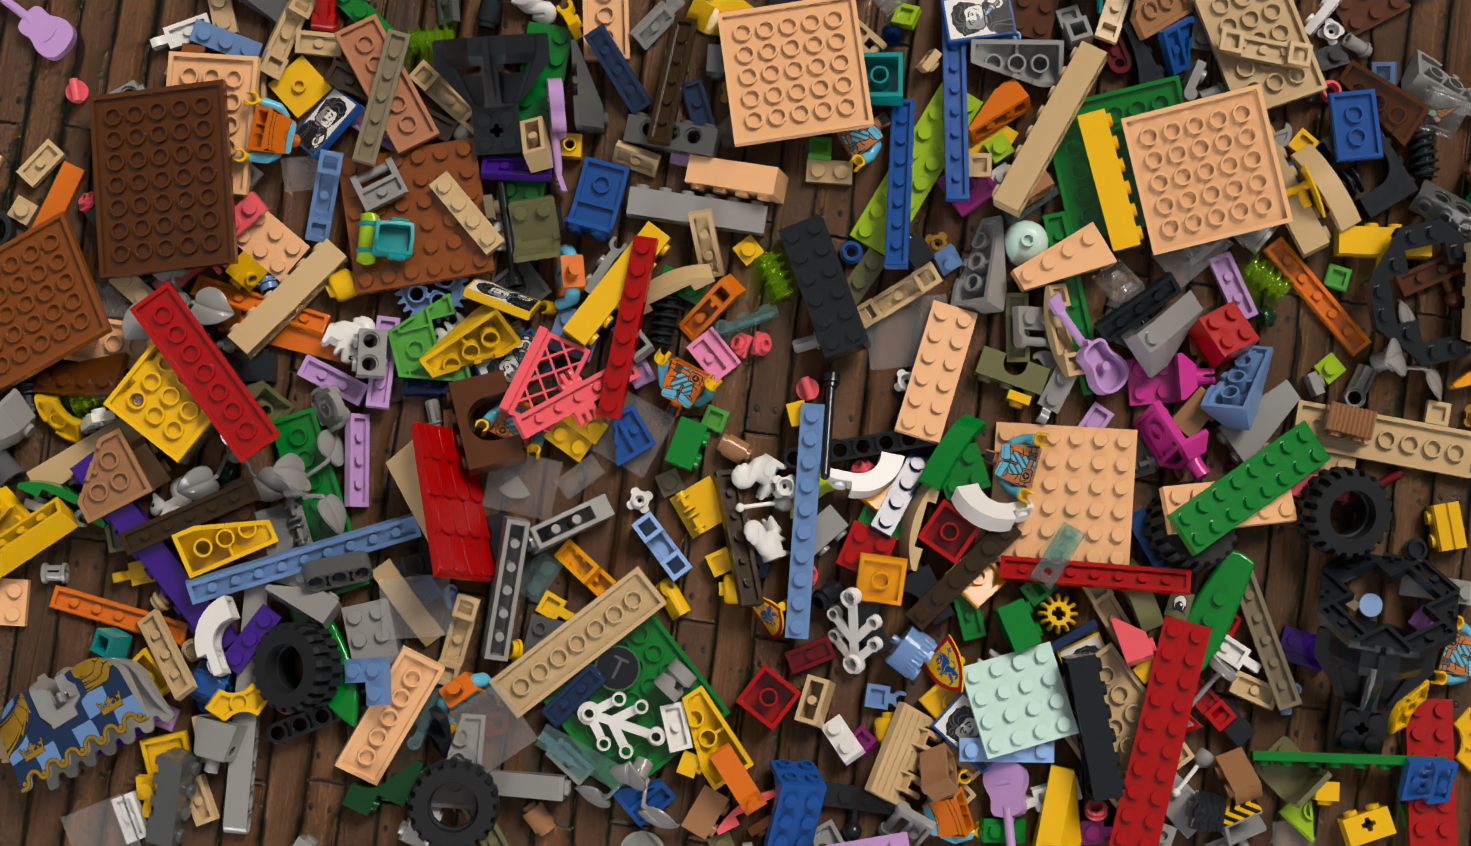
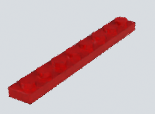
[596,235,659,421]
[999,555,1192,596]

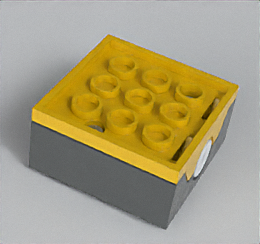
[103,342,216,465]

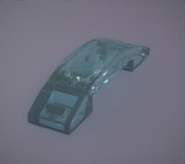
[535,724,622,791]

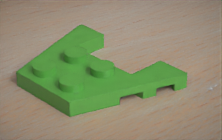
[388,293,471,381]

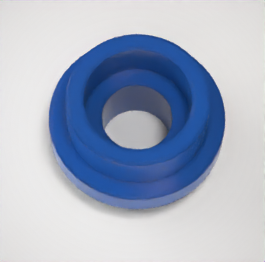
[840,241,863,264]

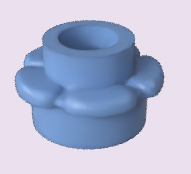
[257,275,279,295]

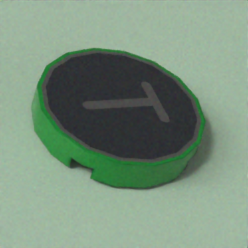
[595,645,641,692]

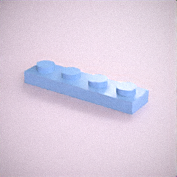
[958,737,1054,763]

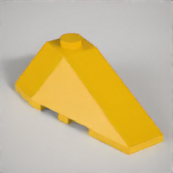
[685,0,754,36]
[419,304,523,378]
[171,519,279,579]
[682,685,754,791]
[1031,764,1082,846]

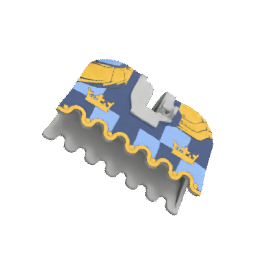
[0,657,175,793]

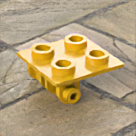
[670,475,722,539]

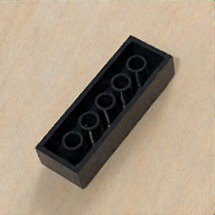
[778,213,872,363]
[1061,651,1126,802]

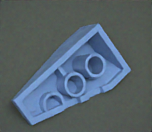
[1200,345,1274,430]

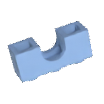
[631,511,693,582]

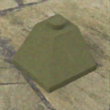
[246,380,296,421]

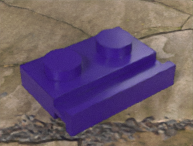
[1279,625,1322,672]

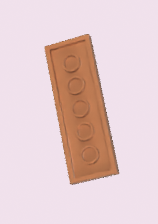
[334,14,440,156]

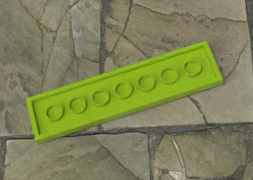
[849,81,983,257]

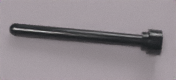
[497,180,525,289]
[820,371,841,480]

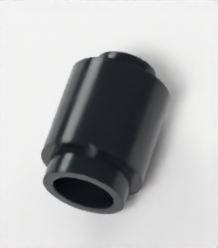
[476,0,503,30]
[811,580,844,611]

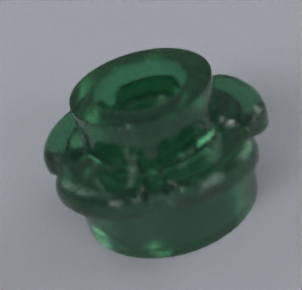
[1256,305,1277,327]

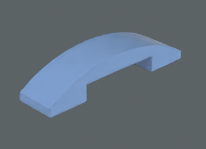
[305,149,344,243]

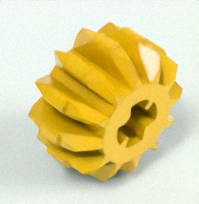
[1037,594,1078,634]

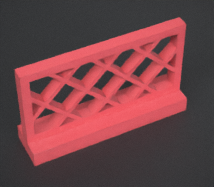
[499,326,591,434]

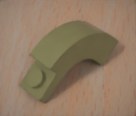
[1121,558,1164,640]

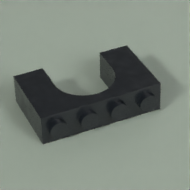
[1318,122,1419,222]
[844,562,955,658]

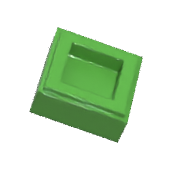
[808,136,833,161]
[1322,263,1352,293]
[701,404,730,435]

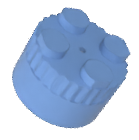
[885,624,938,681]

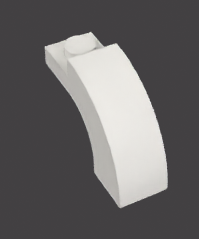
[827,452,905,499]
[951,483,1034,532]
[194,595,240,677]

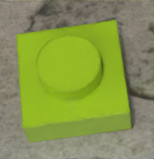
[891,3,922,30]
[982,132,1015,164]
[1312,352,1347,385]

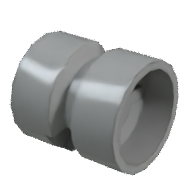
[653,658,698,702]

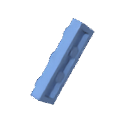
[189,18,263,56]

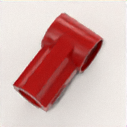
[311,0,338,33]

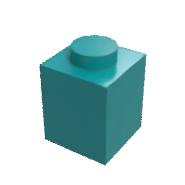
[90,627,133,658]

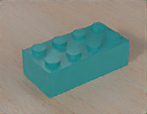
[864,52,903,106]

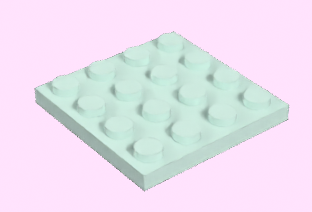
[963,641,1079,760]

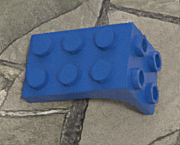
[564,156,631,242]
[764,759,827,846]

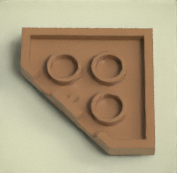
[1130,0,1193,41]
[77,428,154,524]

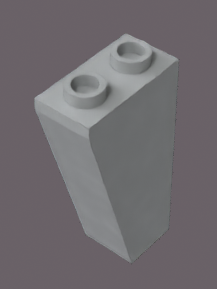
[1215,379,1301,465]
[526,493,615,556]
[484,768,572,801]

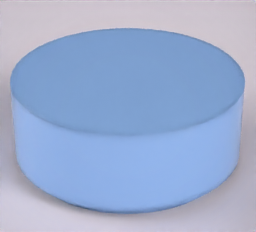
[1358,593,1383,617]

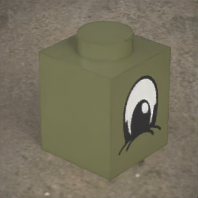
[1161,594,1195,621]

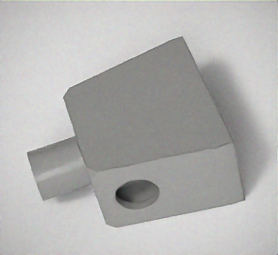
[194,716,248,774]

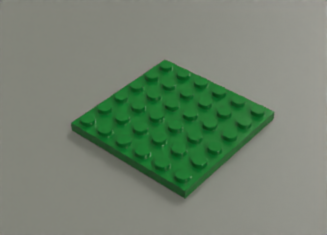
[1053,75,1185,237]
[542,614,731,790]

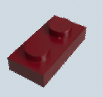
[784,634,836,674]

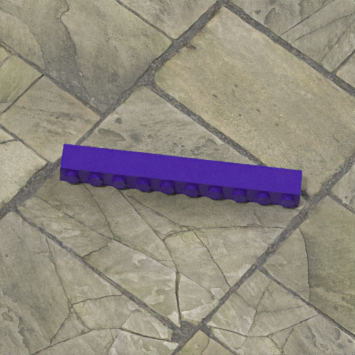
[70,452,239,650]

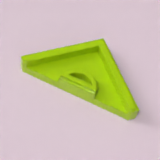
[1278,798,1315,842]

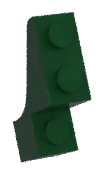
[342,760,427,816]

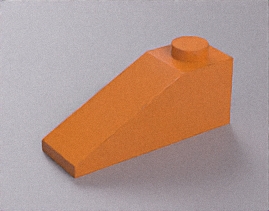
[968,78,1032,144]
[678,273,746,342]
[708,742,767,816]

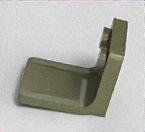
[508,195,562,263]
[1252,736,1332,808]

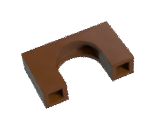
[446,370,526,476]

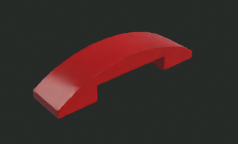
[1194,677,1238,732]

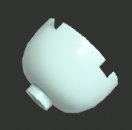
[1004,220,1049,266]

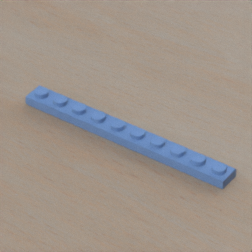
[785,403,825,639]
[185,513,422,605]

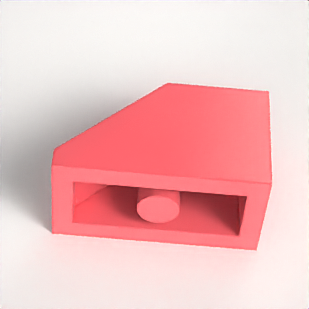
[1111,618,1157,668]

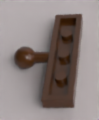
[1393,256,1465,308]

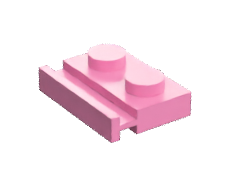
[686,327,741,382]

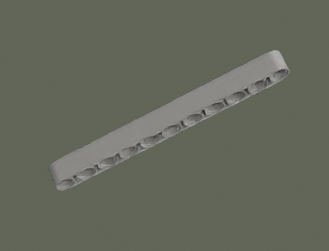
[223,581,273,834]

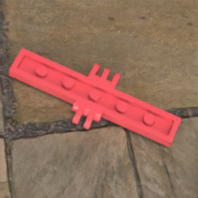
[151,191,269,291]
[512,362,641,440]

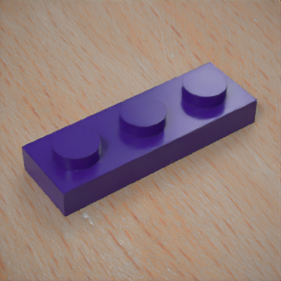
[481,155,552,182]
[224,604,283,675]

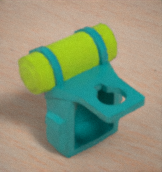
[356,212,415,265]

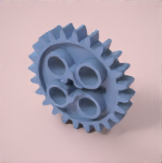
[395,278,469,324]

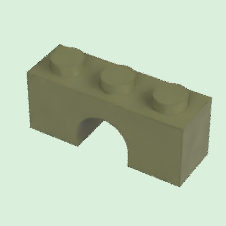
[973,345,1050,399]

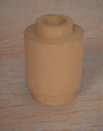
[716,433,752,465]
[522,800,556,837]

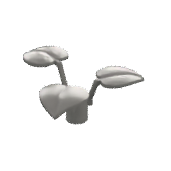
[122,270,235,341]
[1370,299,1442,402]
[271,429,347,535]
[177,435,286,502]
[574,756,680,829]

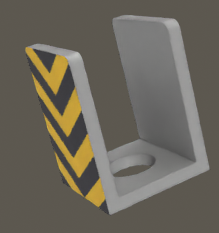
[1221,798,1267,846]

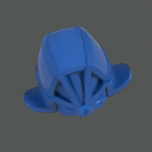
[189,660,234,714]

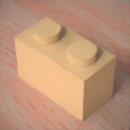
[520,116,553,173]
[794,674,836,729]

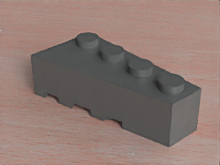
[145,747,202,846]

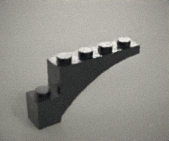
[1120,21,1166,85]

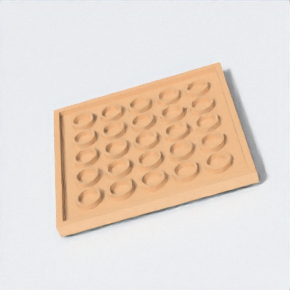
[717,0,874,147]
[1121,83,1293,256]
[989,422,1138,565]

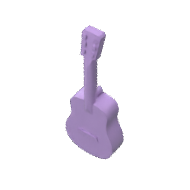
[0,0,77,61]
[546,77,568,193]
[1047,293,1129,396]
[983,762,1029,846]

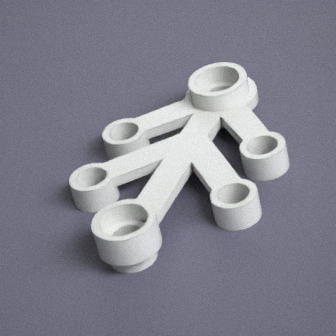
[827,587,883,674]
[578,691,666,759]

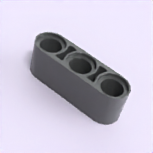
[301,551,373,592]

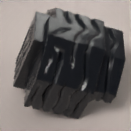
[1185,789,1226,832]

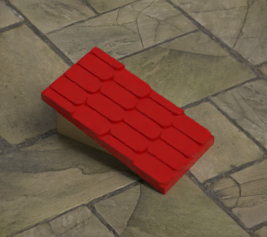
[386,421,495,583]

